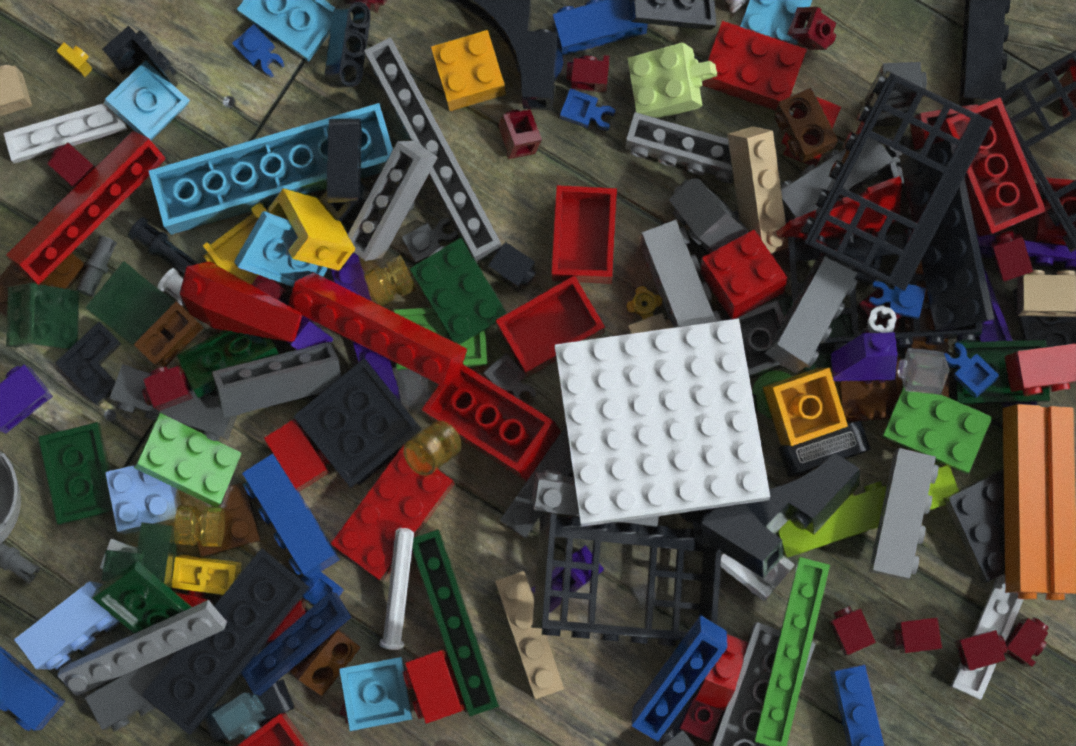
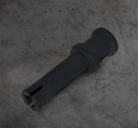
[128,217,198,275]

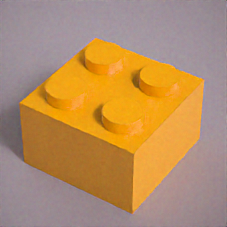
[431,30,506,111]
[763,368,848,446]

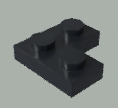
[55,321,122,407]

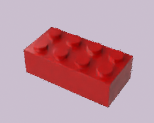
[939,97,1046,237]
[422,365,561,482]
[330,445,455,582]

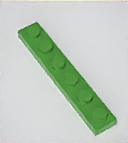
[754,557,830,746]

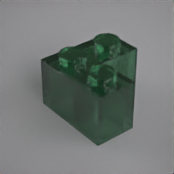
[101,522,179,589]

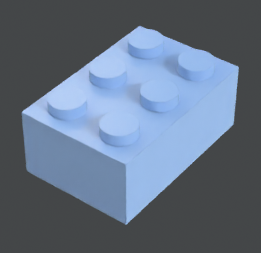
[14,581,120,670]

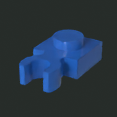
[232,24,285,78]
[560,88,616,131]
[869,281,926,319]
[942,342,999,399]
[300,572,344,606]

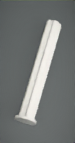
[379,528,414,650]

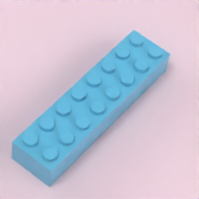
[149,103,393,235]

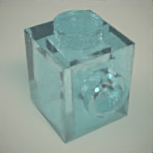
[212,692,265,741]

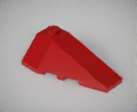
[776,176,902,239]
[179,261,303,342]

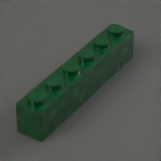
[412,529,500,717]

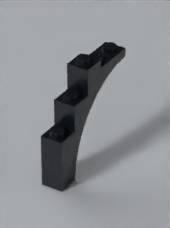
[445,0,558,111]
[701,393,783,578]
[680,453,860,553]

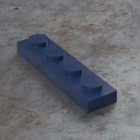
[242,591,352,696]

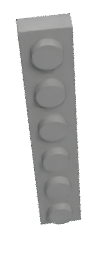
[57,600,227,696]

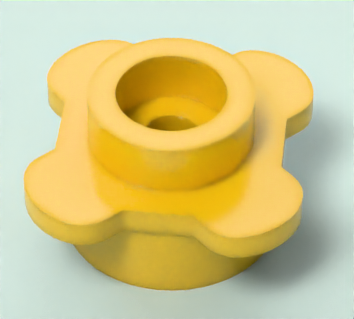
[627,286,662,320]

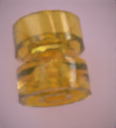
[362,255,417,306]
[403,421,462,476]
[174,505,225,547]

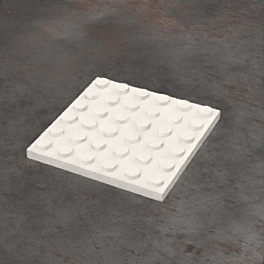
[555,319,770,527]

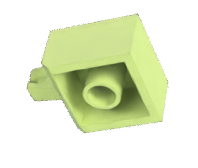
[627,42,717,119]

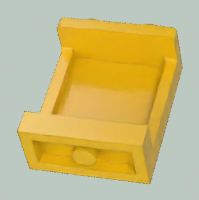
[268,188,355,271]
[203,202,267,284]

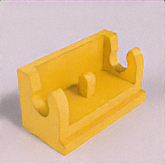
[171,554,242,595]

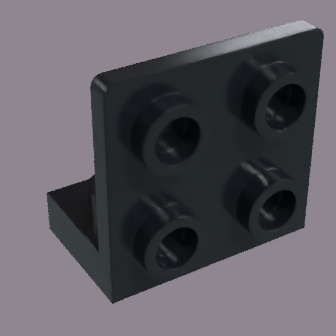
[102,25,178,87]

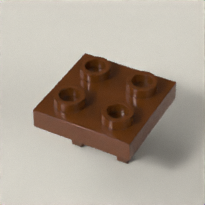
[840,357,903,422]

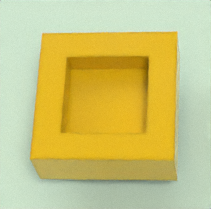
[56,42,93,77]

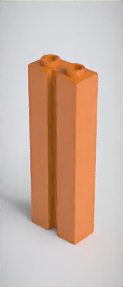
[1003,404,1076,600]

